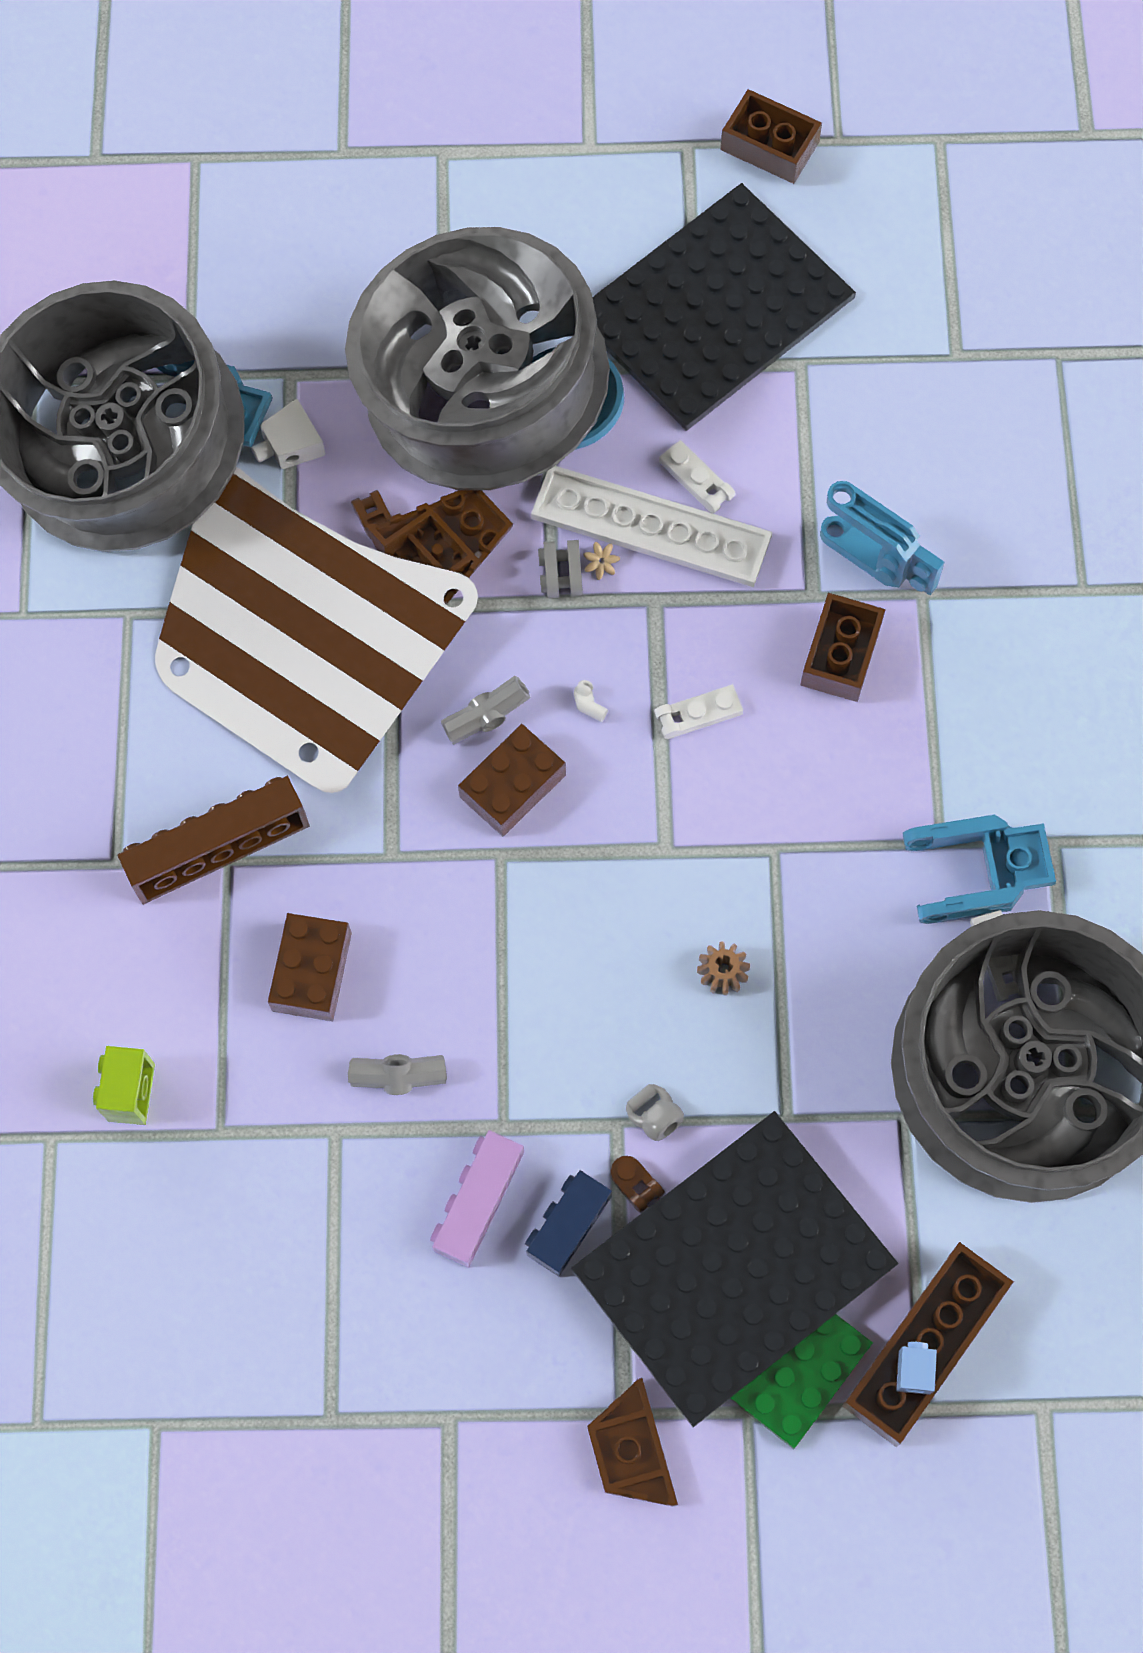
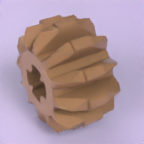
[697,941,750,995]

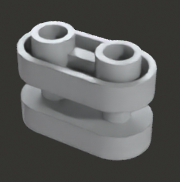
[538,540,583,598]

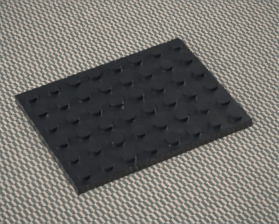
[592,183,856,431]
[571,1111,899,1428]

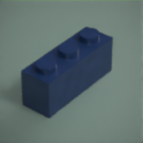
[525,1170,612,1277]

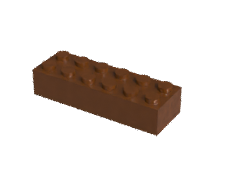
[117,775,310,905]
[842,1242,1014,1447]

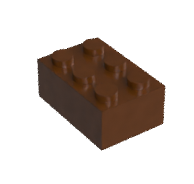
[720,89,822,184]
[800,592,886,702]
[458,723,566,837]
[268,913,352,1022]

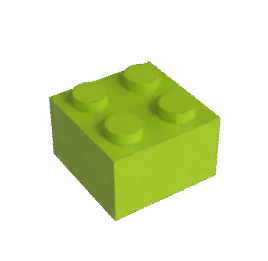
[93,1046,155,1125]

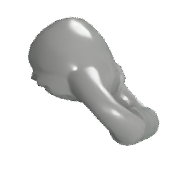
[626,1084,684,1141]

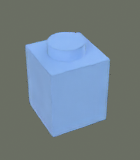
[897,1342,937,1394]

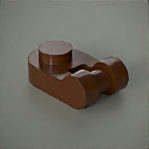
[351,490,391,539]
[611,1155,666,1214]

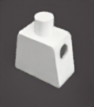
[251,399,326,469]

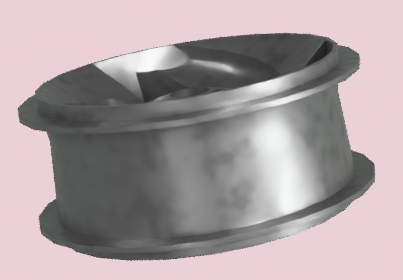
[345,227,610,490]
[0,280,244,552]
[891,910,1143,1203]

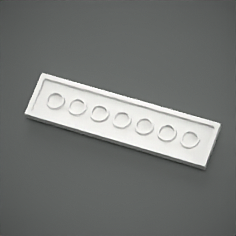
[531,466,772,588]

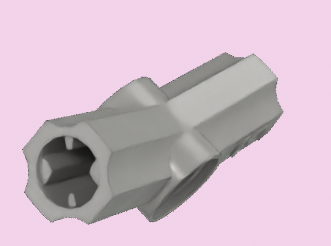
[441,675,531,745]
[348,1054,447,1095]

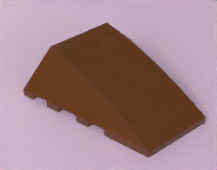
[366,490,513,605]

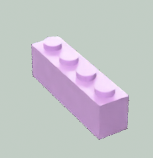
[430,1130,524,1268]

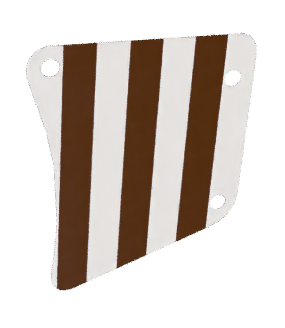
[155,467,478,793]

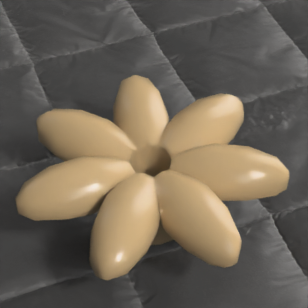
[583,542,620,580]

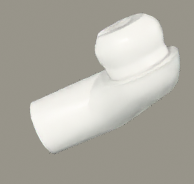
[574,680,608,722]

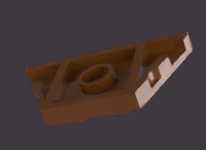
[587,1378,678,1507]

